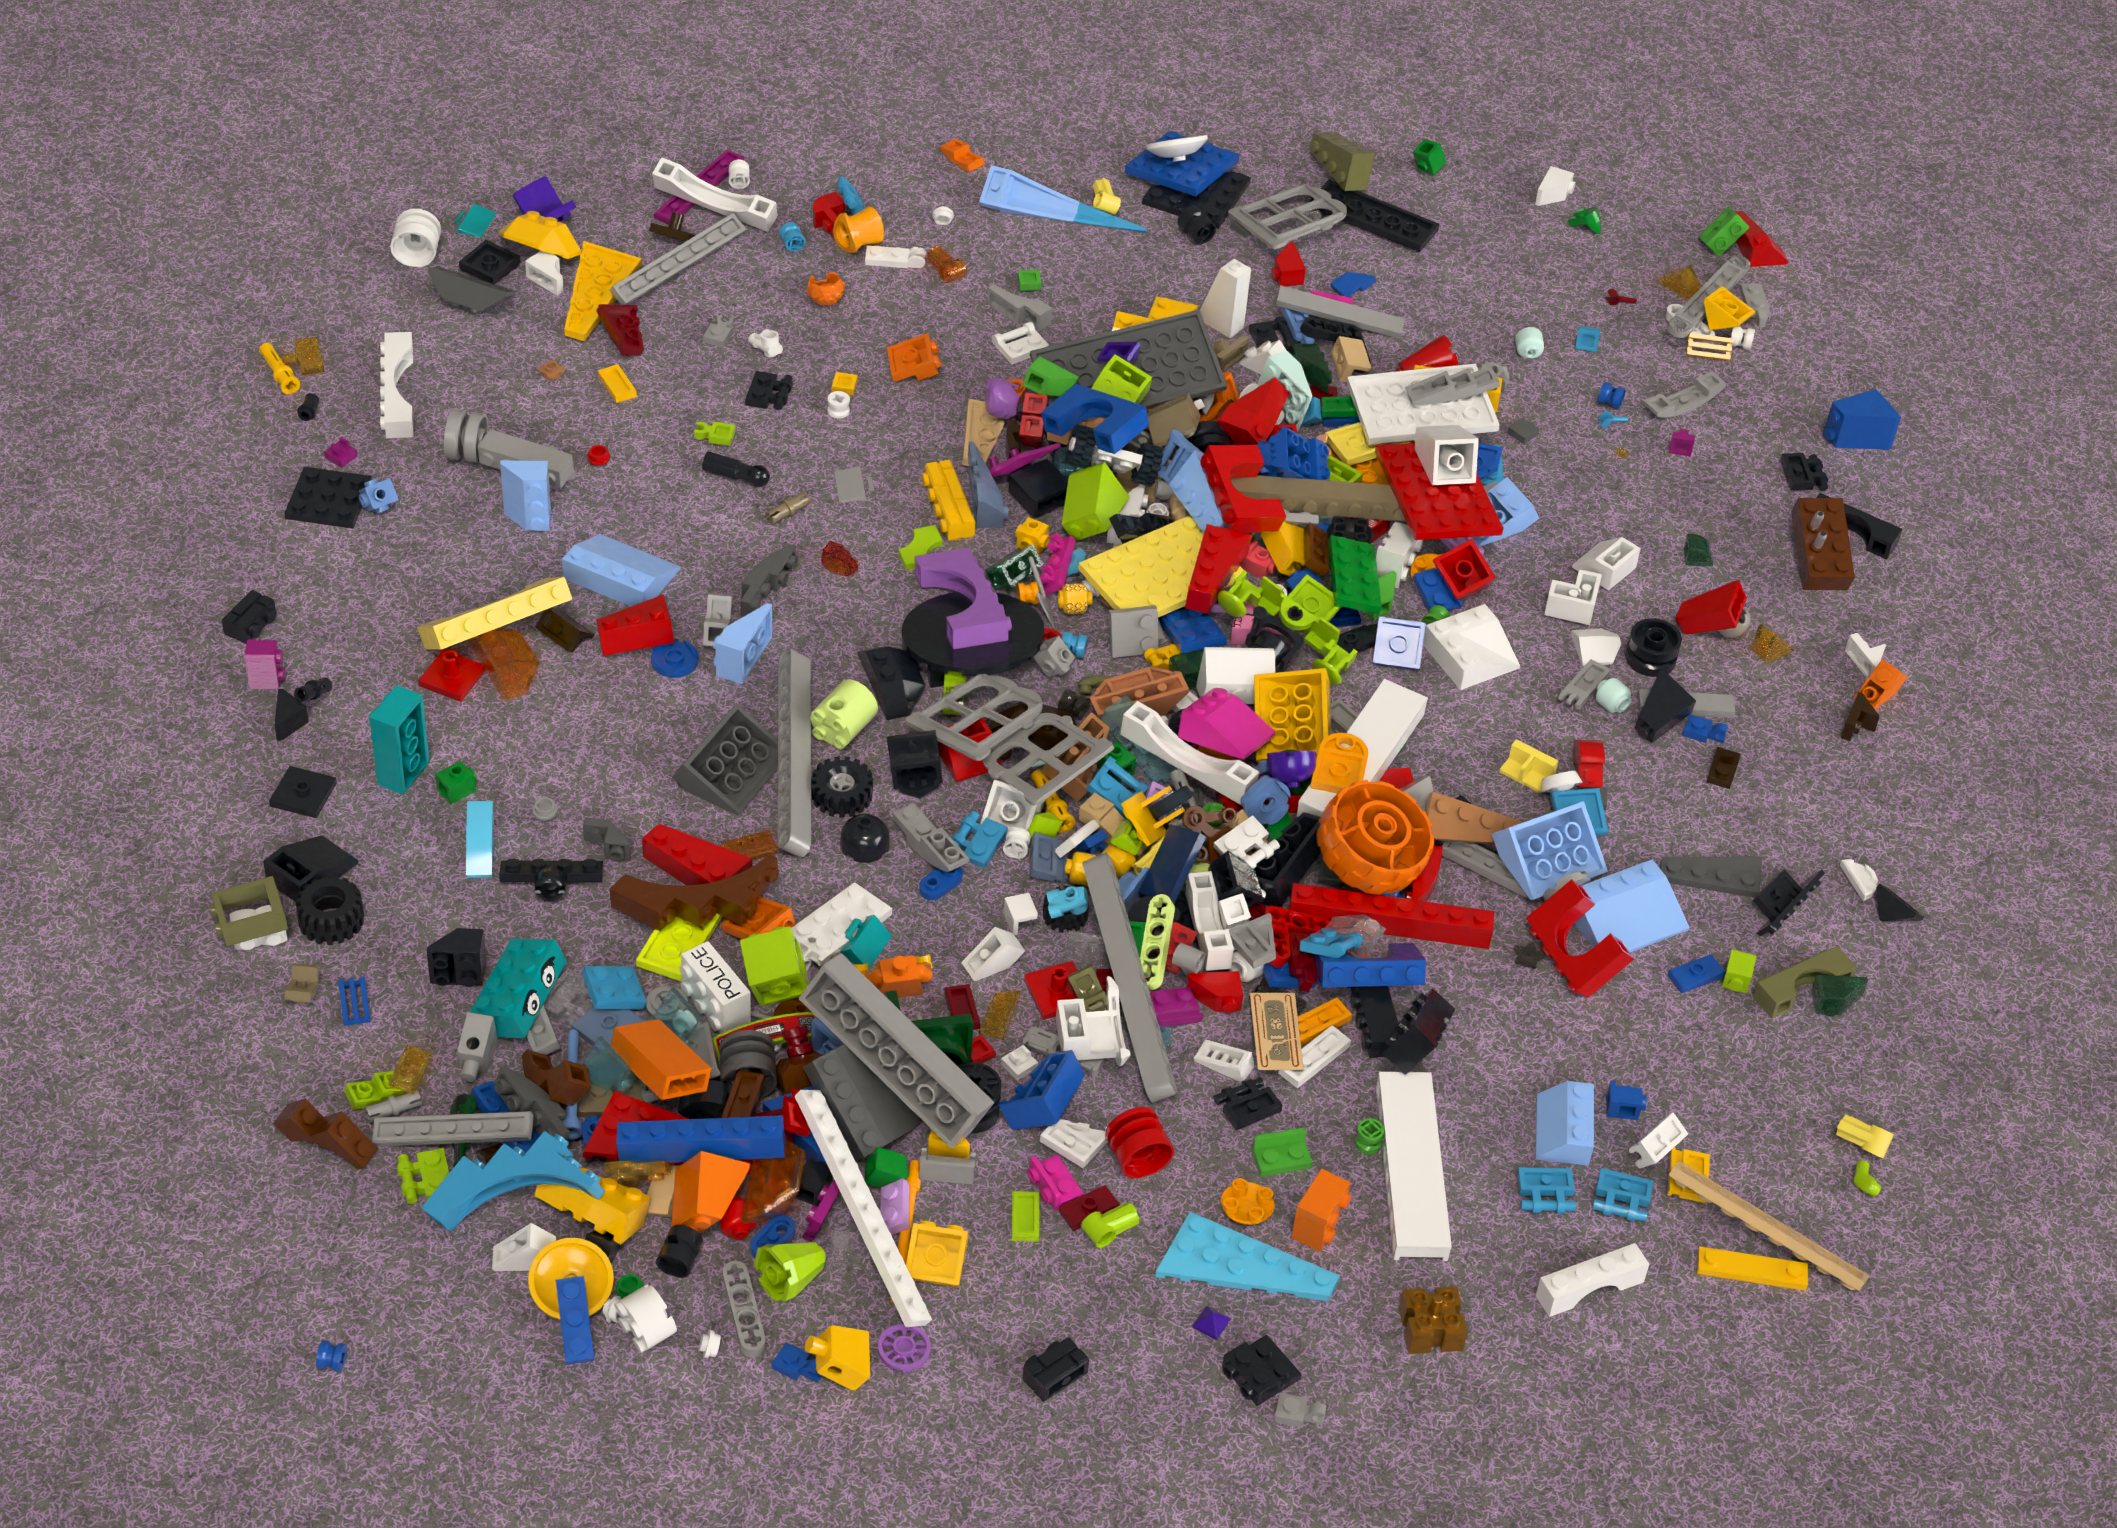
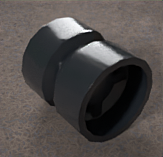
[1177,206,1217,245]
[656,1225,703,1278]

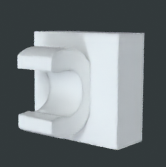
[1001,1045,1038,1081]

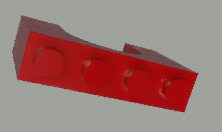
[1200,445,1287,532]
[1526,879,1634,998]

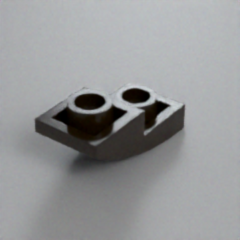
[1005,416,1023,460]

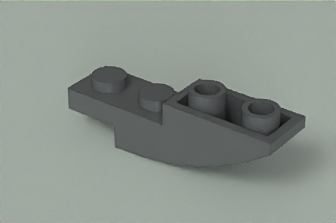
[741,544,798,617]
[494,1066,570,1141]

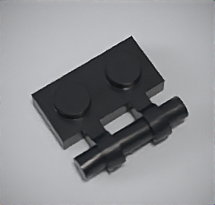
[745,371,793,410]
[1780,453,1828,491]
[1213,1077,1283,1130]

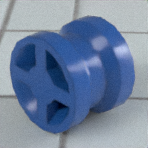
[316,1340,347,1372]

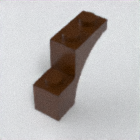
[521,1049,591,1106]
[273,1098,378,1170]

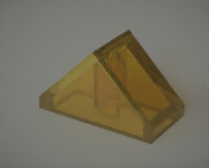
[1657,264,1701,301]
[1752,624,1794,664]

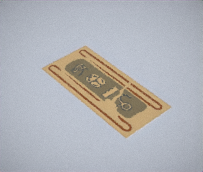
[1250,993,1304,1070]

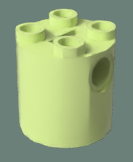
[810,679,878,750]

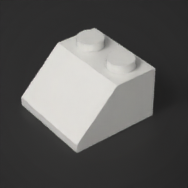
[980,780,1045,831]

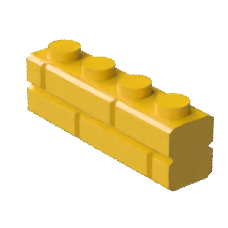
[921,460,976,541]

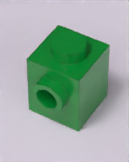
[1413,139,1446,175]
[1097,741,1136,783]
[435,761,477,805]
[864,1147,909,1188]

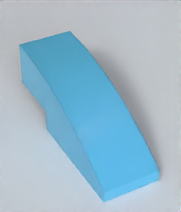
[466,801,494,878]

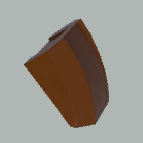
[776,1050,823,1095]

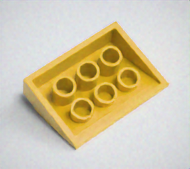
[1254,668,1332,762]

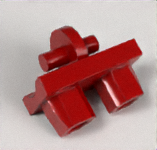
[1157,921,1197,974]

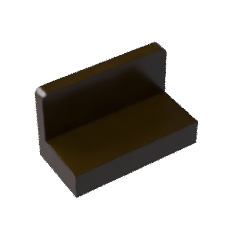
[535,608,595,652]

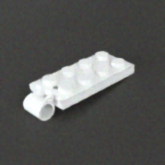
[791,882,893,971]

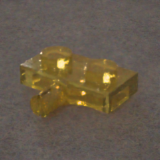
[281,337,325,375]

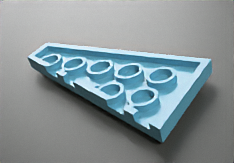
[1155,1212,1340,1301]

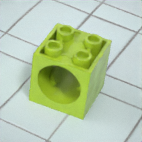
[740,926,809,1007]

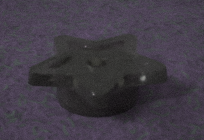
[1513,942,1546,969]

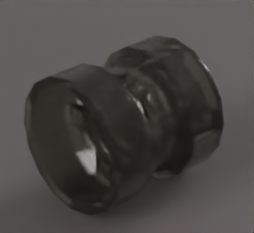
[1058,689,1090,720]

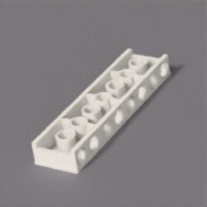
[1297,679,1428,817]
[1376,1072,1452,1261]

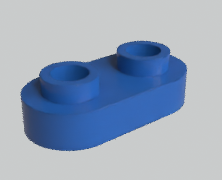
[919,867,963,900]
[751,1215,795,1259]

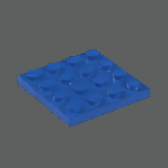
[1125,131,1239,196]

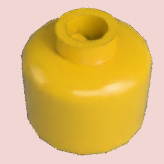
[1100,843,1136,878]
[1064,852,1096,886]

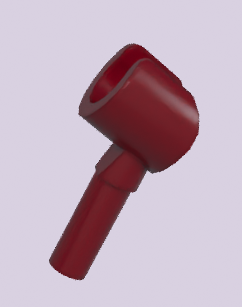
[1605,289,1637,305]

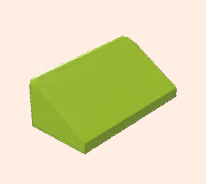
[1109,818,1144,855]

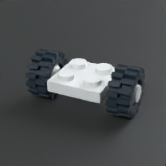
[1065,424,1163,487]

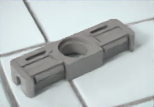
[1023,1027,1104,1077]

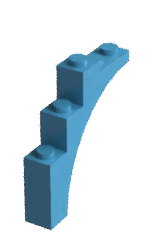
[421,1131,605,1232]

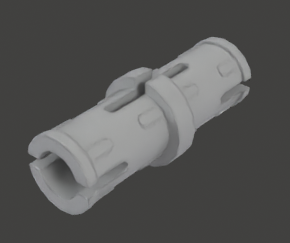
[364,1089,422,1123]

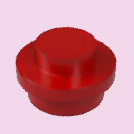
[587,445,610,465]

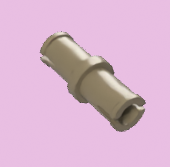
[765,491,811,525]

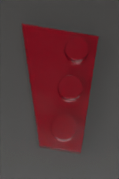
[596,304,644,356]

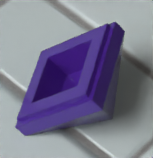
[1192,1306,1231,1340]

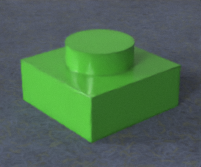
[1018,270,1041,291]

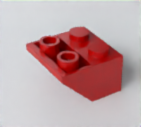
[938,717,1001,783]

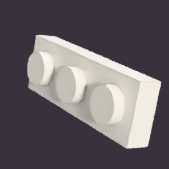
[1278,1025,1351,1089]

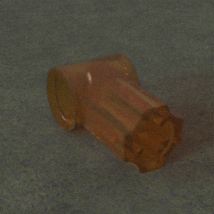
[927,245,967,283]

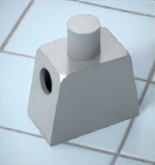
[457,1012,499,1082]

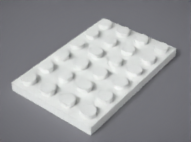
[1347,364,1499,445]

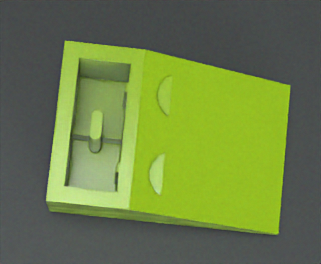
[1091,354,1152,404]

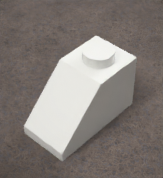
[1535,166,1576,206]
[961,927,1025,981]
[492,1223,556,1271]

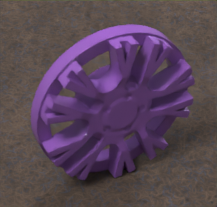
[878,1324,931,1373]

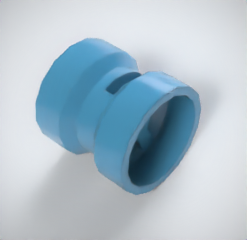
[779,222,806,252]
[1062,631,1088,659]

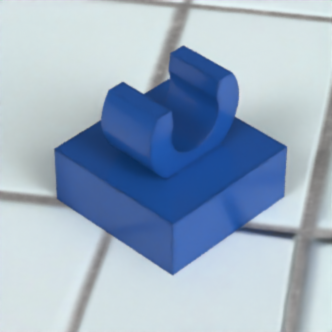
[1076,829,1109,856]

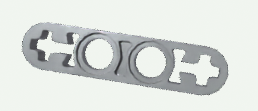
[723,1261,765,1358]

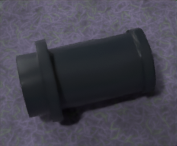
[297,393,319,421]

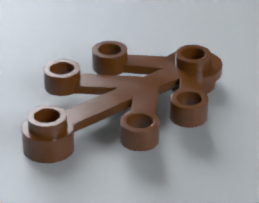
[1182,806,1236,871]

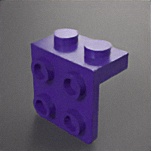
[513,176,576,221]

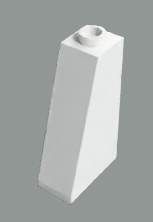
[1200,259,1251,338]

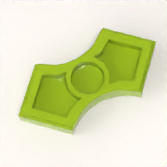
[898,525,943,570]

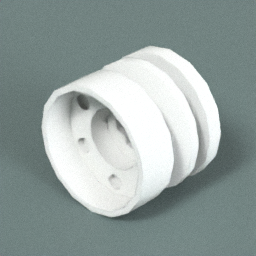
[390,209,441,267]

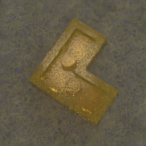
[604,1161,673,1182]

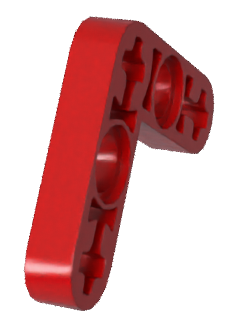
[1262,906,1334,967]

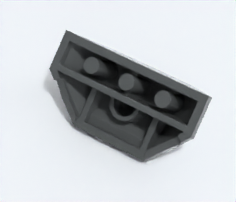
[428,266,516,314]

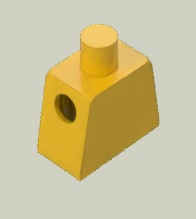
[805,1325,870,1390]

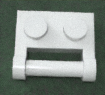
[991,322,1049,364]

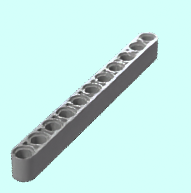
[778,648,811,858]
[1082,852,1177,1103]

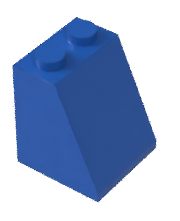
[1823,389,1901,450]

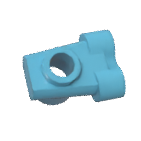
[1047,886,1088,919]

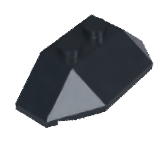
[857,646,925,721]

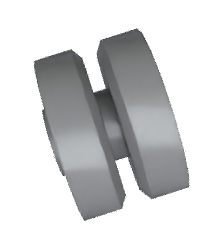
[444,409,489,463]

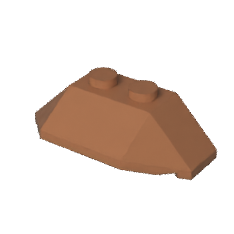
[1090,667,1189,727]

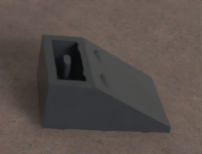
[263,835,358,902]

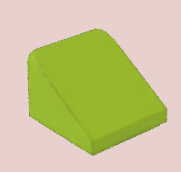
[1027,812,1062,837]

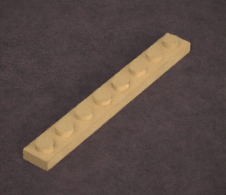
[1669,1161,1869,1291]

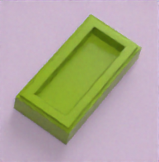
[1011,1191,1039,1242]

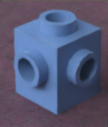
[359,478,399,514]

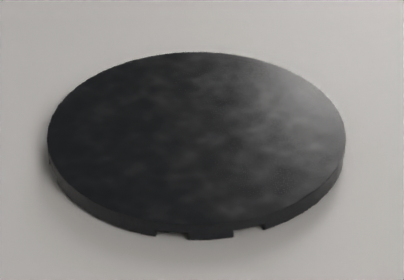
[902,592,1045,676]

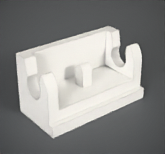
[1629,1112,1688,1168]

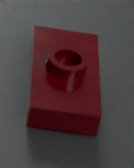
[1059,1185,1120,1232]

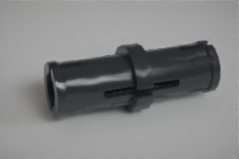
[294,677,332,702]

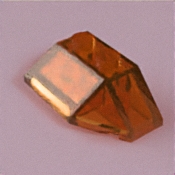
[467,628,539,701]
[741,1140,806,1223]

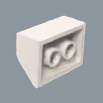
[1196,647,1275,704]

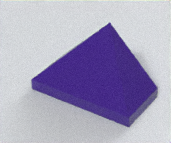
[1097,342,1140,362]

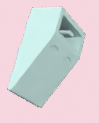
[1258,351,1312,431]

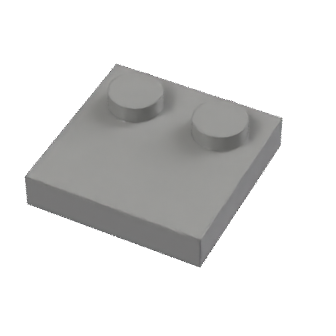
[1109,605,1159,658]

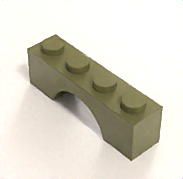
[1753,946,1857,1019]

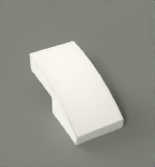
[1218,893,1251,951]

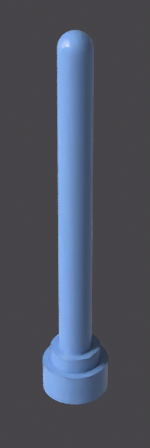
[562,1029,582,1140]

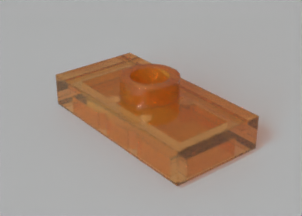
[721,830,777,860]

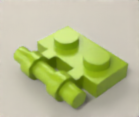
[397,1148,449,1204]

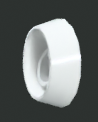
[1541,771,1582,793]

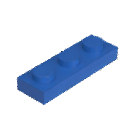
[556,1276,594,1365]

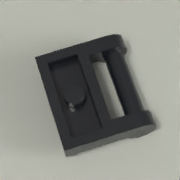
[1248,316,1300,353]

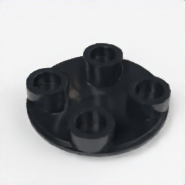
[1327,516,1373,543]

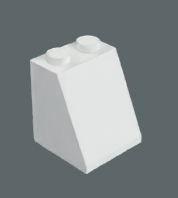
[1415,425,1479,485]

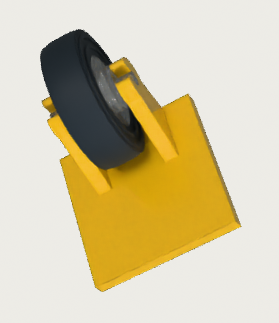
[1121,785,1193,846]

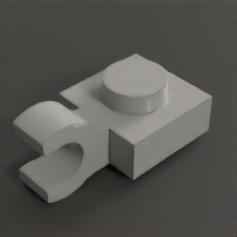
[1275,1393,1326,1428]

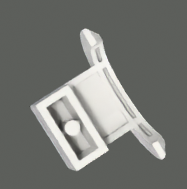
[1056,976,1131,1066]

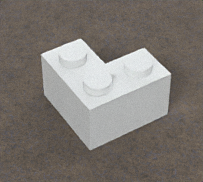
[1544,569,1602,625]

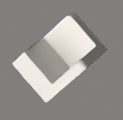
[1004,893,1038,935]

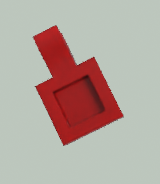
[782,1088,811,1137]

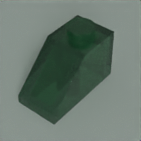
[1811,975,1868,1016]

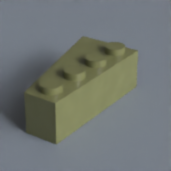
[1309,132,1375,191]

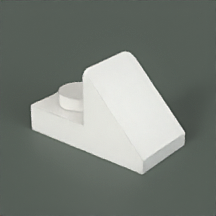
[1845,633,1886,679]

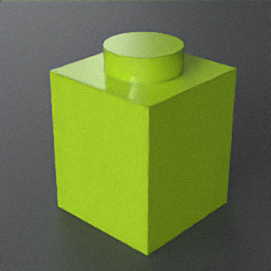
[1722,949,1757,993]

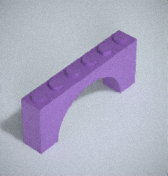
[915,548,1012,649]

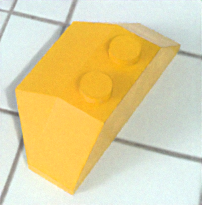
[498,211,581,259]

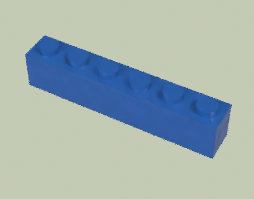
[616,1115,785,1165]

